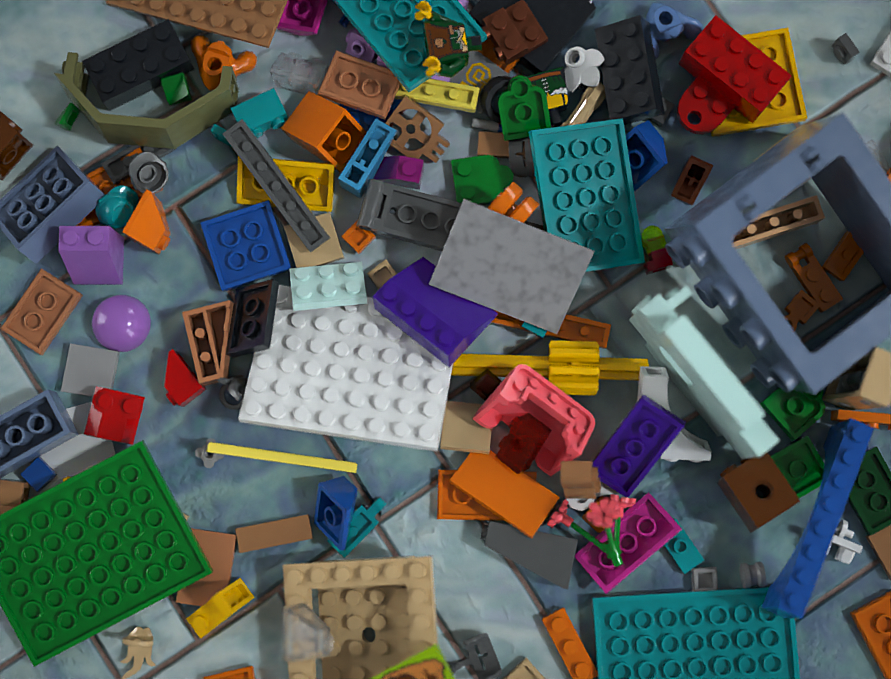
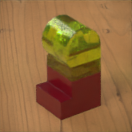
[641,225,673,275]

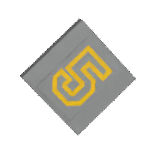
[450,51,510,114]

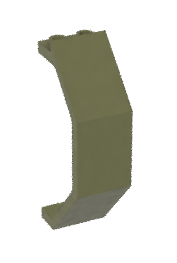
[54,52,239,149]

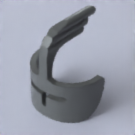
[509,137,535,177]
[449,633,502,679]

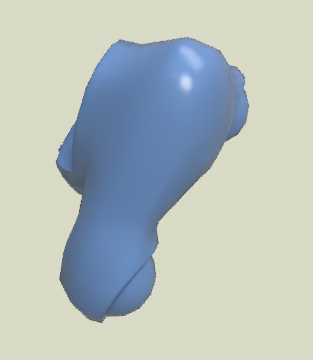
[646,3,703,59]

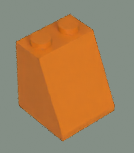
[280,91,367,173]

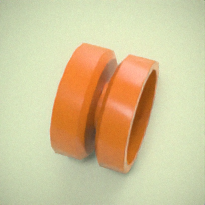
[487,181,540,223]

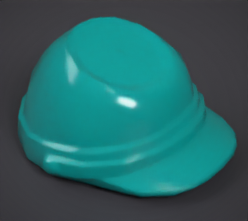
[95,185,139,229]

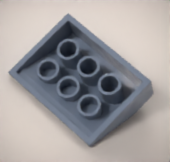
[0,145,105,264]

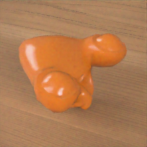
[191,35,257,91]

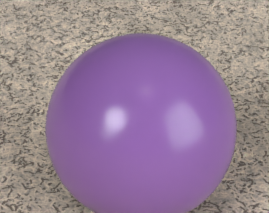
[92,295,151,352]

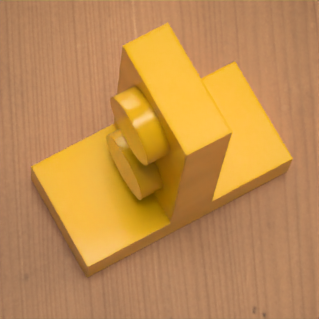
[186,578,255,639]

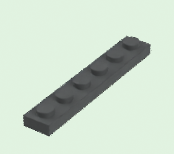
[223,119,331,252]

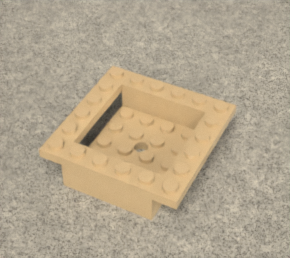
[283,555,438,679]

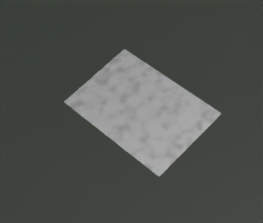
[429,199,594,334]

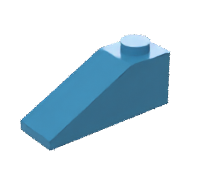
[338,119,397,199]

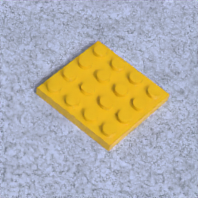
[711,28,807,137]

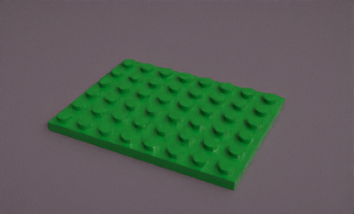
[0,440,213,667]

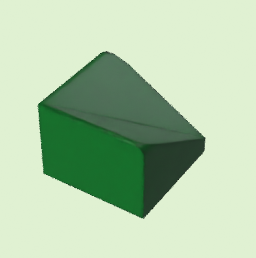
[161,73,192,106]

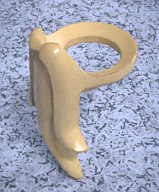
[120,626,156,679]

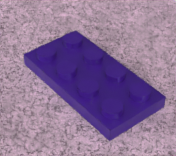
[592,394,685,498]

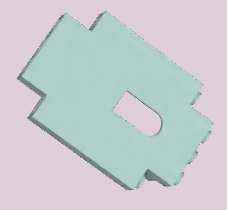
[629,286,780,459]

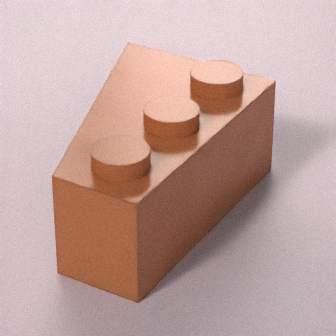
[182,300,234,386]

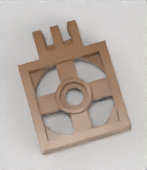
[385,95,451,163]

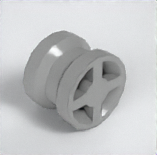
[740,562,766,588]

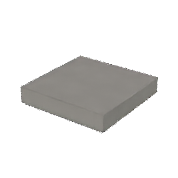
[61,343,120,397]

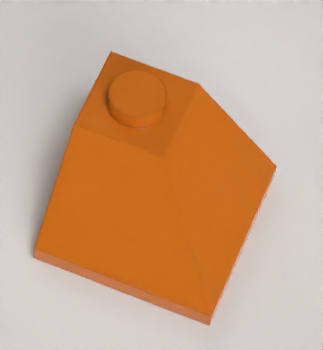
[122,189,171,254]

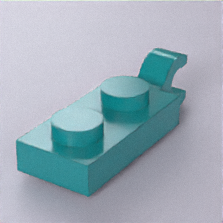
[327,497,387,558]

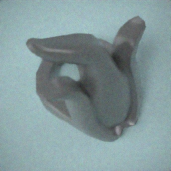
[217,375,248,410]

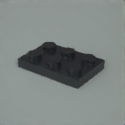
[226,279,279,358]

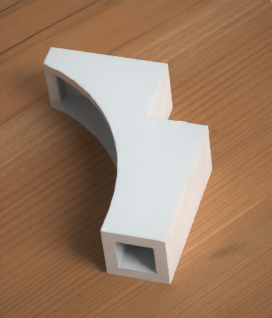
[637,366,711,463]

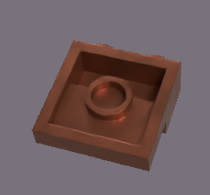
[481,0,548,65]

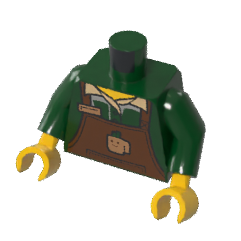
[415,1,482,78]

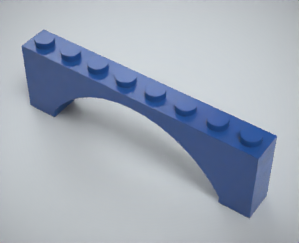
[761,418,874,619]

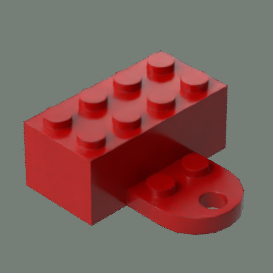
[677,15,792,135]

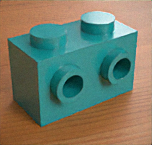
[230,88,288,138]

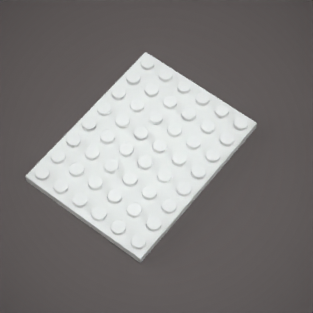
[238,285,453,452]

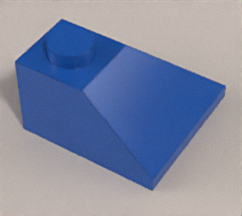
[626,120,668,192]
[314,476,357,551]

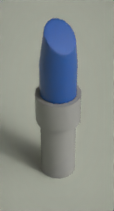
[472,117,503,133]

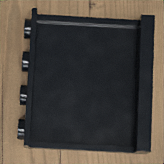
[469,0,596,74]

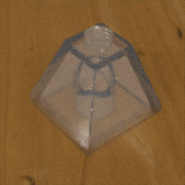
[283,602,334,662]

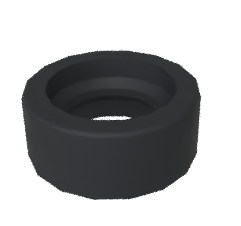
[480,76,512,124]

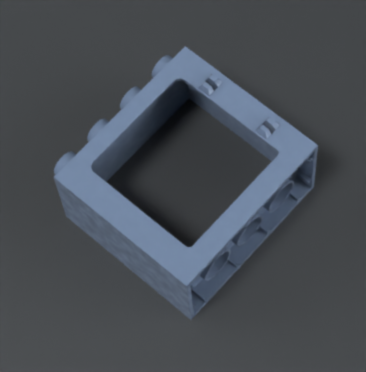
[664,112,891,394]

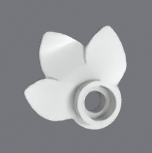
[565,47,605,92]

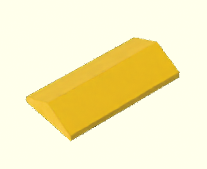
[237,156,335,212]

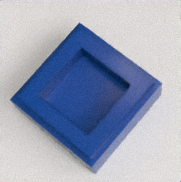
[21,457,57,492]

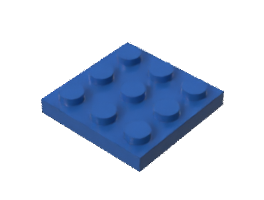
[200,200,292,292]

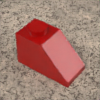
[164,349,207,407]

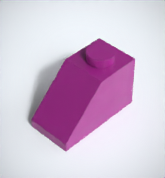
[373,155,424,190]

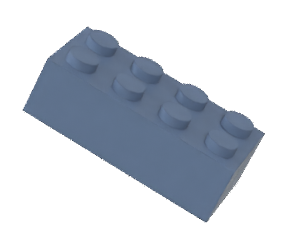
[0,389,79,478]

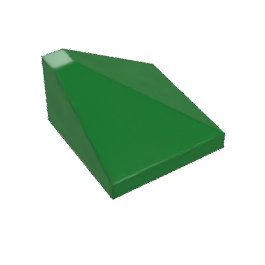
[54,102,80,131]

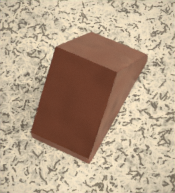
[671,155,713,206]

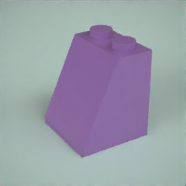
[59,226,124,285]

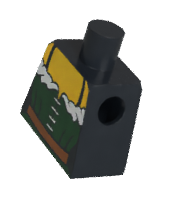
[526,66,568,128]

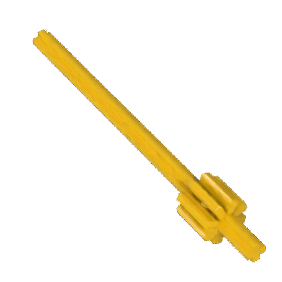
[451,340,649,396]

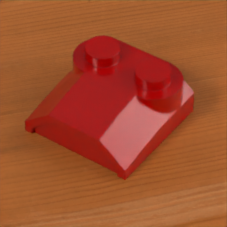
[84,386,145,445]

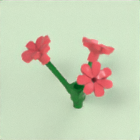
[546,494,636,567]

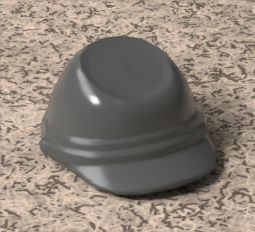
[129,151,169,194]

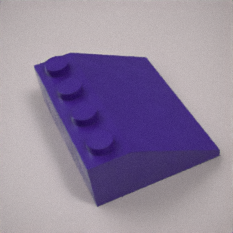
[372,257,498,367]

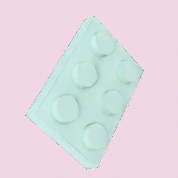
[289,262,367,311]

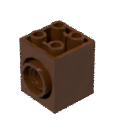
[0,111,33,181]
[717,451,800,533]

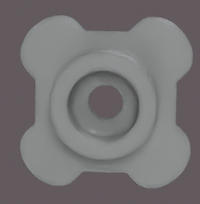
[195,439,225,468]

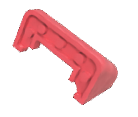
[472,364,595,477]

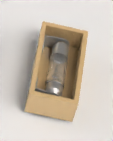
[822,347,891,410]

